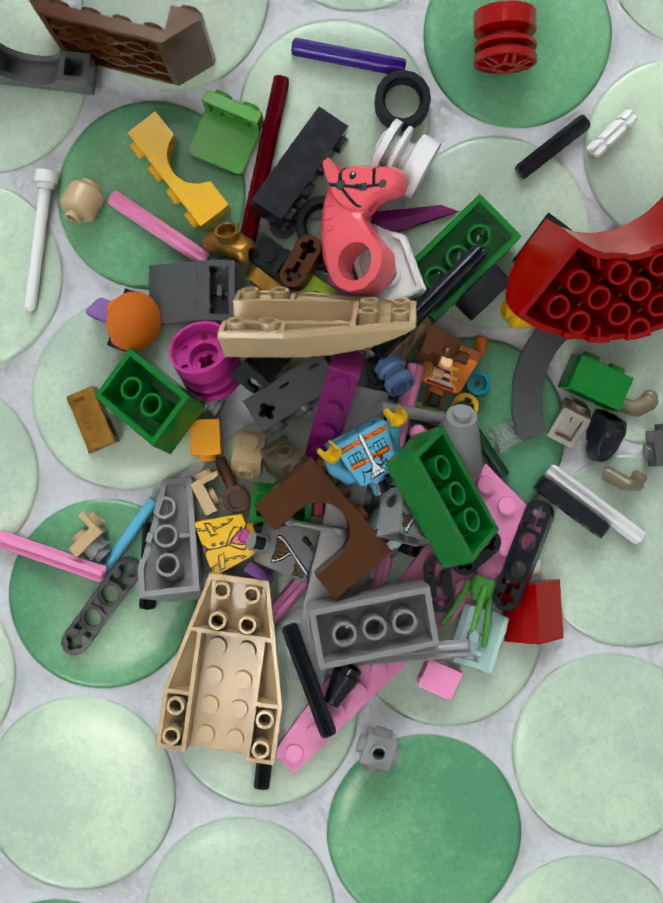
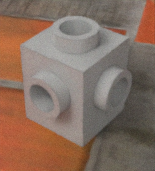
[356,725,401,772]

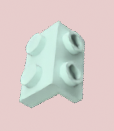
[448,603,509,674]

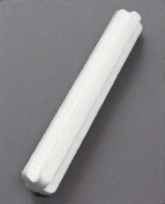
[544,465,645,544]

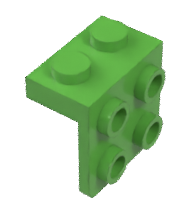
[189,89,264,175]

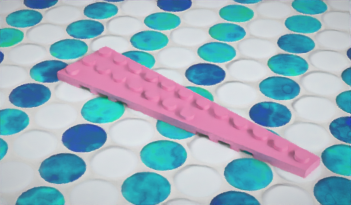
[276,463,542,773]

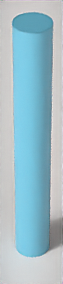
[102,497,156,575]

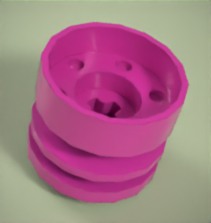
[169,321,242,402]

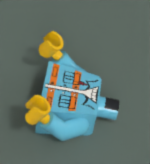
[317,405,408,495]

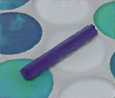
[291,38,406,74]

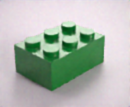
[95,348,206,454]

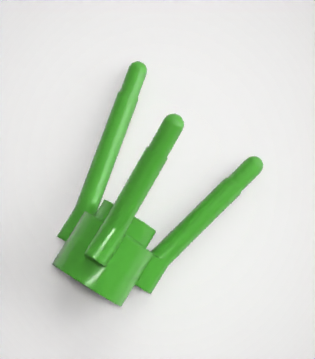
[440,574,496,648]

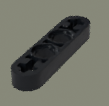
[492,499,554,612]
[61,556,139,655]

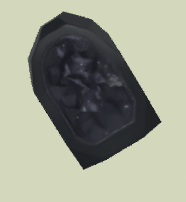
[585,409,627,462]

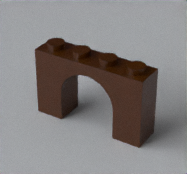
[254,456,392,599]

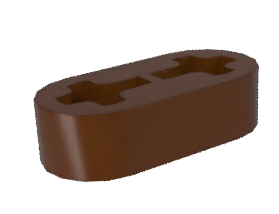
[280,235,323,291]

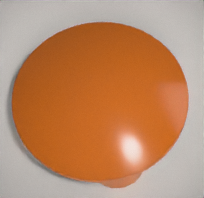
[106,291,161,352]

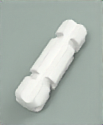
[587,109,638,158]

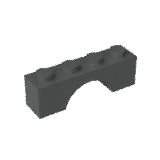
[0,43,98,95]

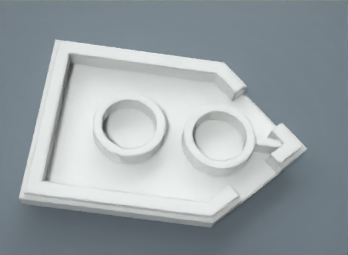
[354,223,426,300]

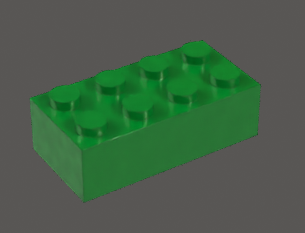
[410,194,522,325]
[385,425,499,569]

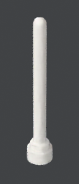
[24,169,59,312]

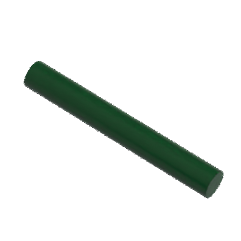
[454,401,509,478]

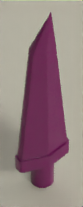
[370,205,460,232]

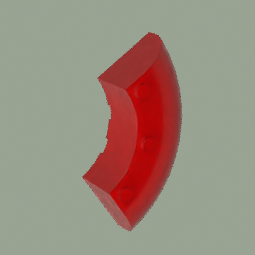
[506,196,663,343]

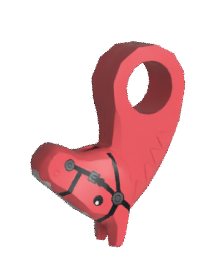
[321,158,408,297]

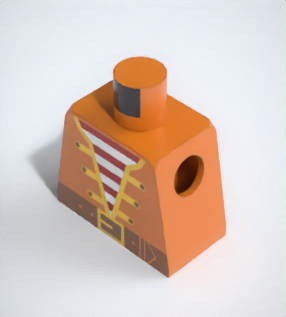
[421,345,482,408]

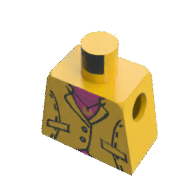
[194,513,264,574]

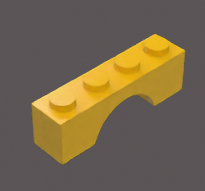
[127,111,231,232]

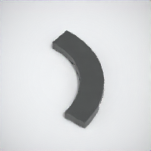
[511,328,567,442]

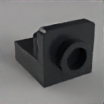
[249,234,291,280]

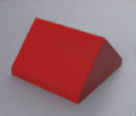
[501,579,564,645]

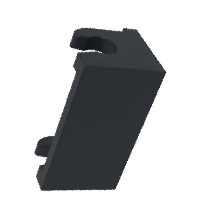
[230,357,292,393]

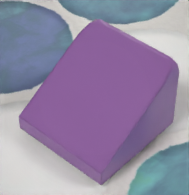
[86,297,110,324]

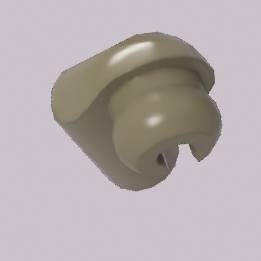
[620,390,658,417]

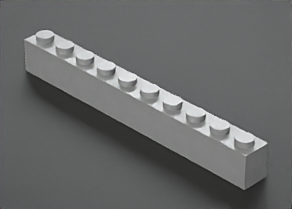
[288,386,393,686]

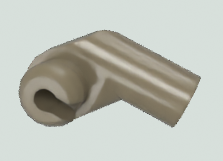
[601,466,647,491]

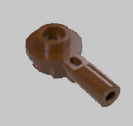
[214,457,252,514]

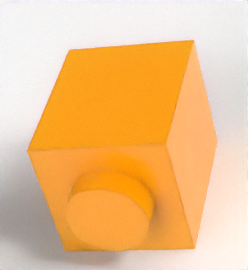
[189,418,224,462]

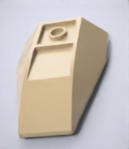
[217,287,417,357]
[156,572,283,766]

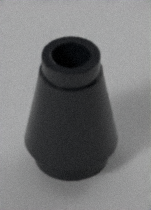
[324,664,362,707]

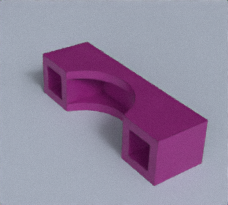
[305,351,366,462]

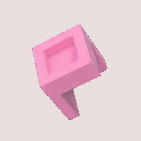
[416,659,463,700]

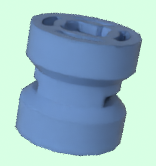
[375,354,415,397]

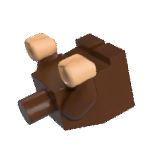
[415,324,470,380]

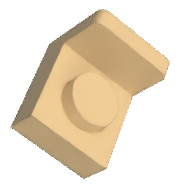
[190,468,221,516]
[69,510,108,557]

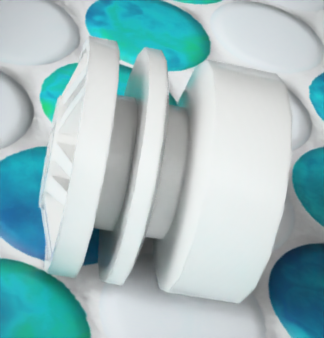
[370,118,442,199]

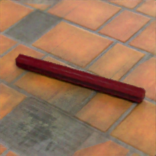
[240,75,289,243]

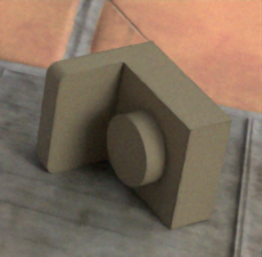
[547,397,591,449]

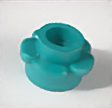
[463,369,491,398]

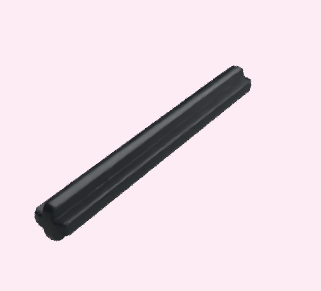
[372,245,487,359]

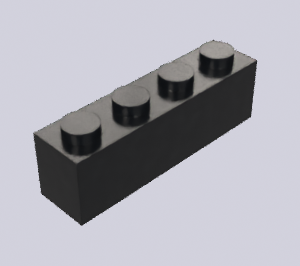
[251,106,349,230]

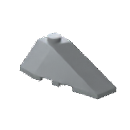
[138,476,204,602]

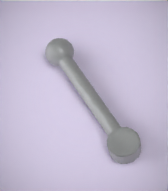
[284,516,346,536]

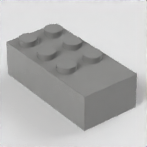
[305,579,440,670]

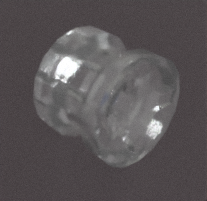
[486,420,523,455]

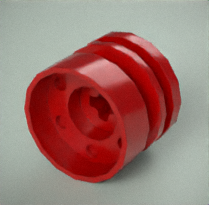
[473,0,537,74]

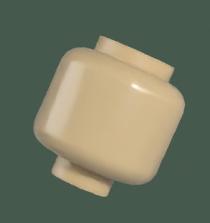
[60,178,104,224]

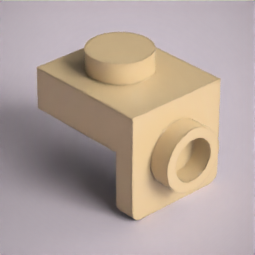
[231,430,267,479]

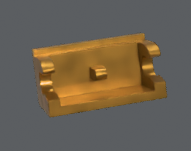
[66,386,120,454]

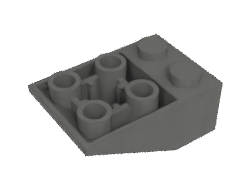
[149,260,238,325]

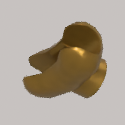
[202,222,258,265]

